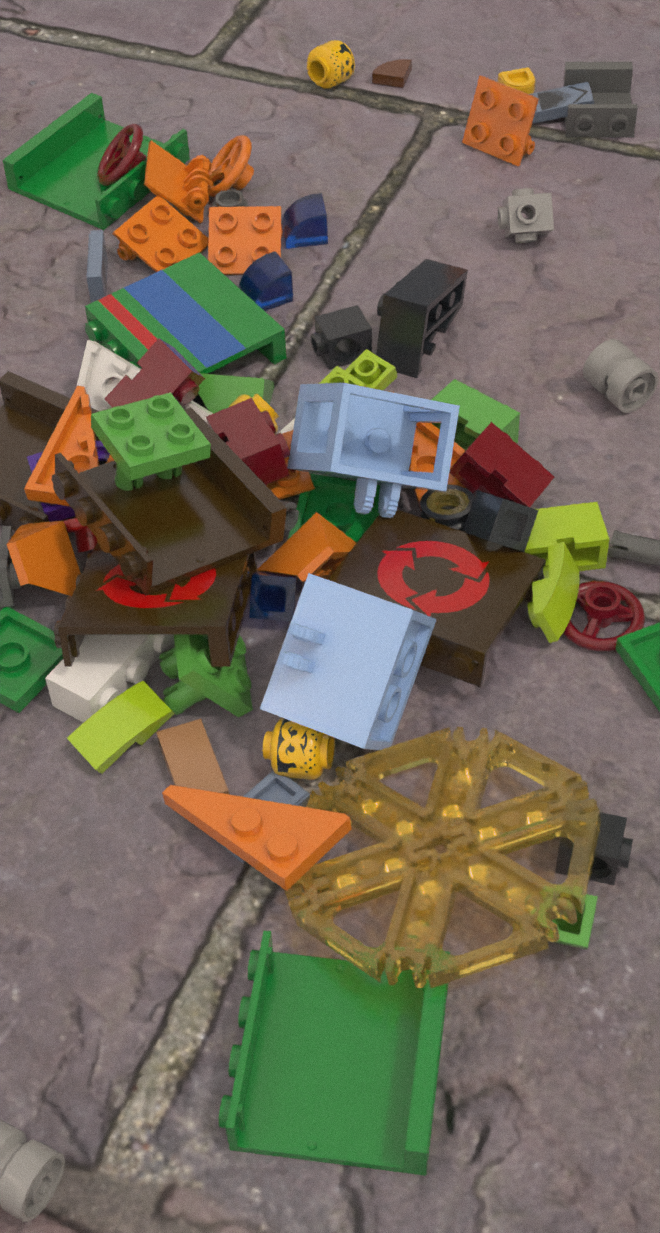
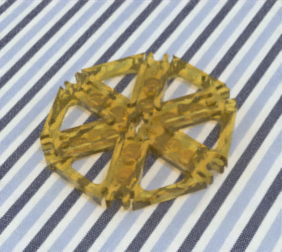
[285,727,601,988]

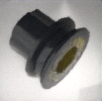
[420,485,474,531]

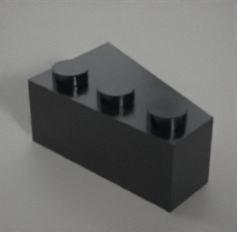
[376,259,468,378]

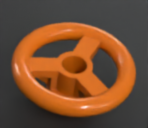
[208,135,254,197]

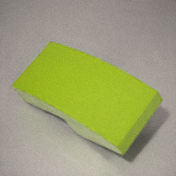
[319,349,398,390]
[528,542,579,643]
[67,680,175,774]

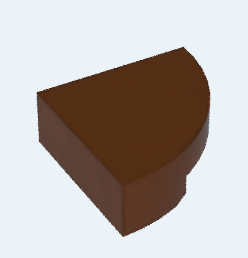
[372,59,412,88]

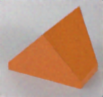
[257,512,356,582]
[6,521,81,596]

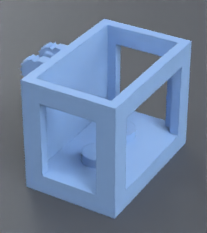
[287,383,460,518]
[260,573,437,751]

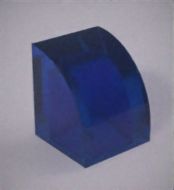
[281,193,328,249]
[238,251,294,311]
[249,571,302,622]

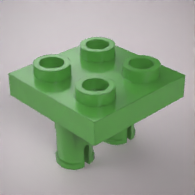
[91,392,211,491]
[159,634,253,718]

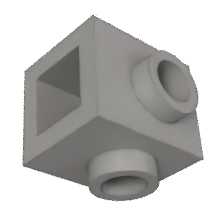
[497,188,554,243]

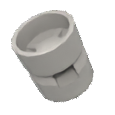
[583,339,659,413]
[0,1119,65,1222]

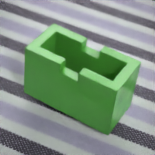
[431,379,520,451]

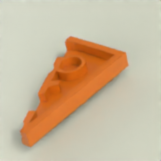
[24,386,100,507]

